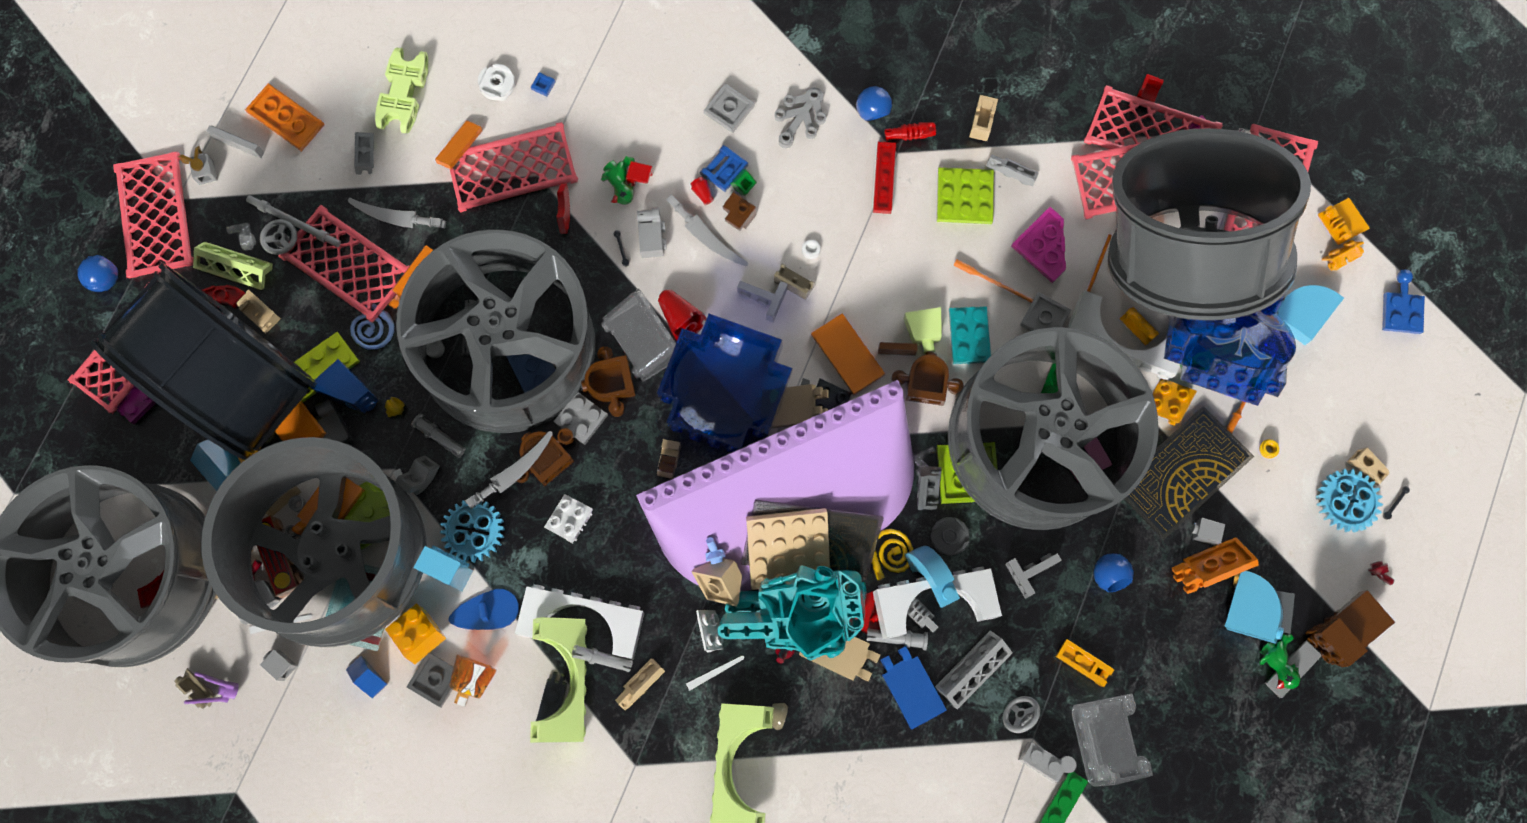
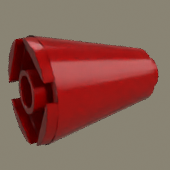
[658,290,706,341]

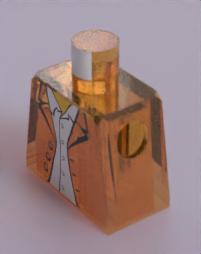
[450,654,497,706]

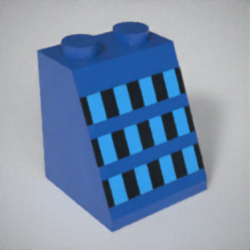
[310,359,379,413]

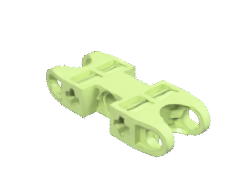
[375,47,428,134]

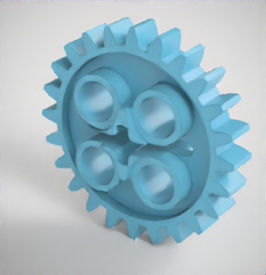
[1316,469,1383,533]
[440,500,505,563]

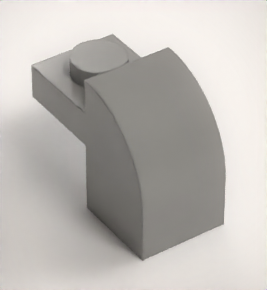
[395,456,440,495]

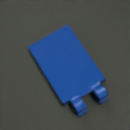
[880,646,947,730]

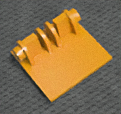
[1318,198,1370,245]
[1153,379,1197,426]

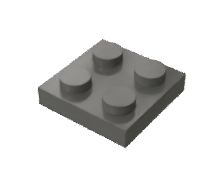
[407,653,463,708]

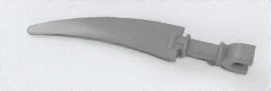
[666,194,748,266]
[348,198,446,229]
[465,431,552,509]

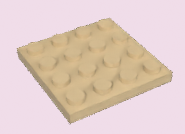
[746,508,830,590]

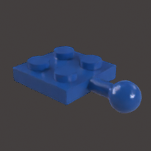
[1382,269,1425,334]

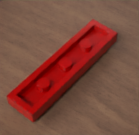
[873,142,896,214]

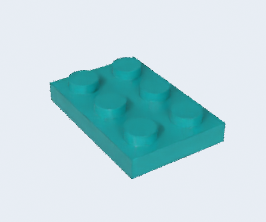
[948,306,991,364]

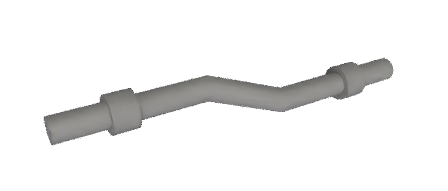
[246,195,341,247]

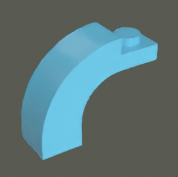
[904,546,960,607]

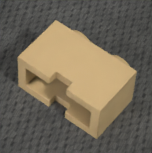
[969,95,998,141]

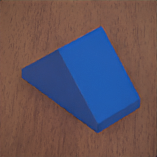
[346,655,388,698]

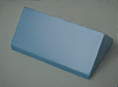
[190,440,241,491]

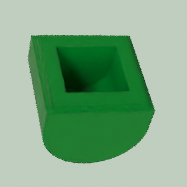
[731,169,757,196]

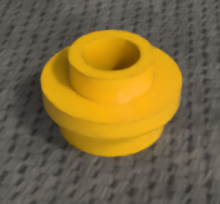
[1259,439,1279,459]

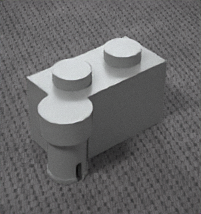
[637,207,667,258]
[1018,742,1076,783]

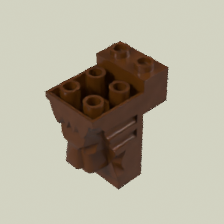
[1305,590,1395,668]

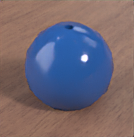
[856,86,892,121]
[78,255,118,292]
[1093,553,1134,592]

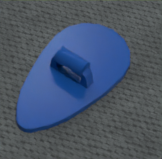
[449,589,519,630]

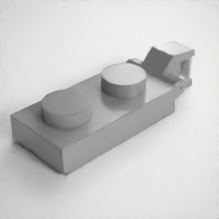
[986,155,1039,186]

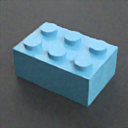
[414,545,473,592]

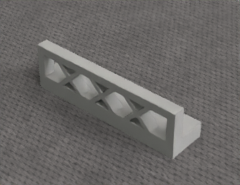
[935,631,1012,709]

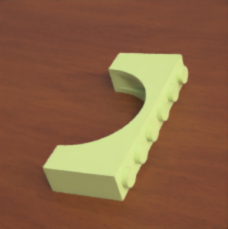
[530,617,587,743]
[710,704,774,823]

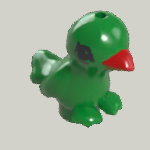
[601,156,635,205]
[1259,634,1300,689]

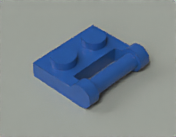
[699,145,748,192]

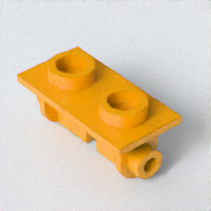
[1322,240,1364,271]
[1119,307,1159,346]

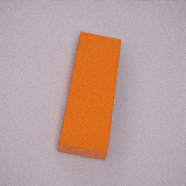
[435,120,483,169]

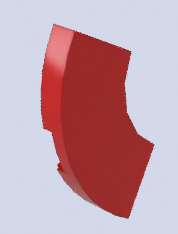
[556,184,570,234]
[202,285,246,309]

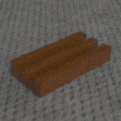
[878,342,918,356]

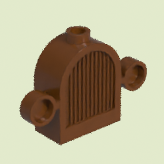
[581,347,636,417]
[891,352,964,406]
[517,428,574,487]

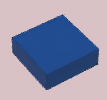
[531,72,556,97]

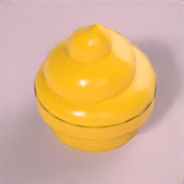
[385,397,405,417]

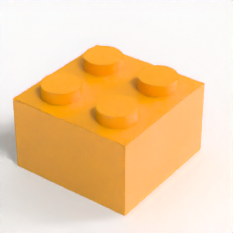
[385,603,446,664]

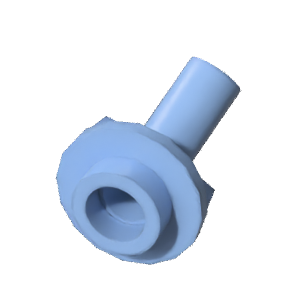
[705,537,726,564]

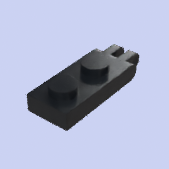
[536,671,567,721]

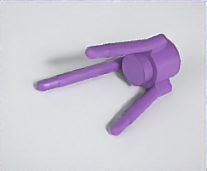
[184,672,239,704]

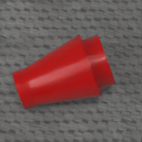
[690,176,714,205]

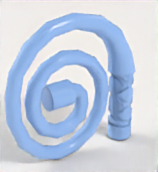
[350,303,395,350]

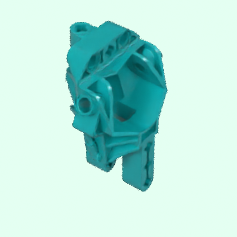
[718,565,867,661]

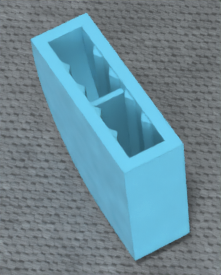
[1268,285,1344,345]
[1225,571,1284,644]

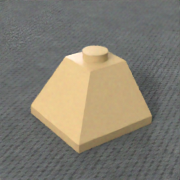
[691,558,742,606]

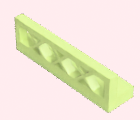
[193,242,273,290]

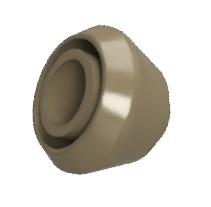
[768,703,788,730]

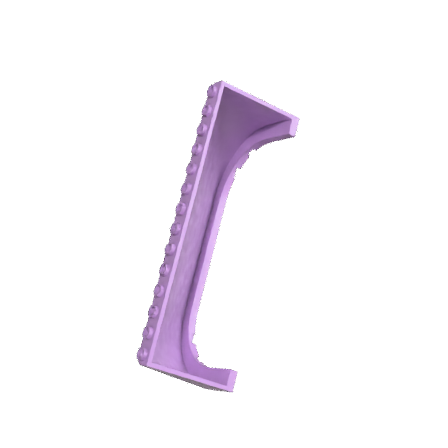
[636,380,914,591]

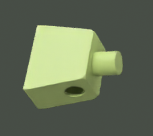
[903,307,942,354]

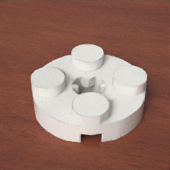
[478,64,515,101]

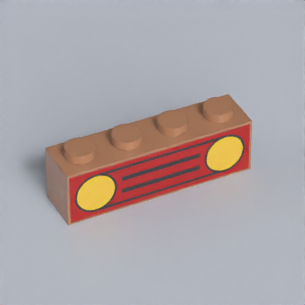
[256,515,304,598]

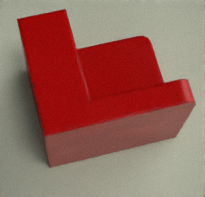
[1136,74,1164,102]
[626,161,654,187]

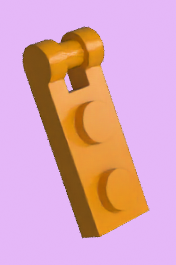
[1055,639,1114,687]

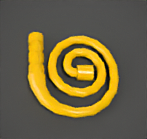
[869,529,913,580]

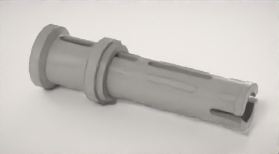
[411,413,466,458]
[867,628,928,650]

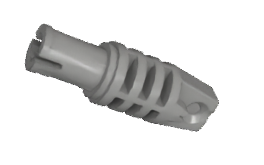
[907,598,938,632]

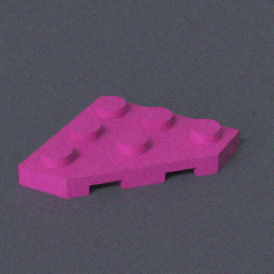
[1011,207,1066,284]

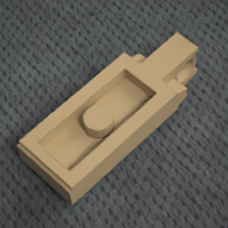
[615,658,665,710]

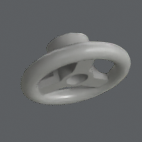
[260,219,297,255]
[1003,696,1040,733]

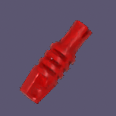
[885,122,936,141]

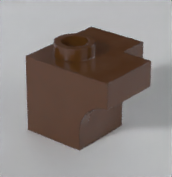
[722,192,756,231]

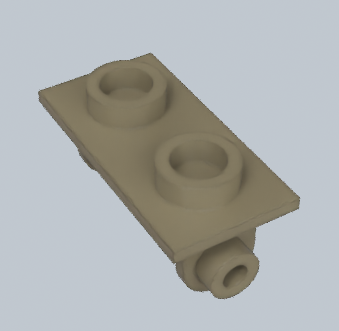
[174,668,215,709]

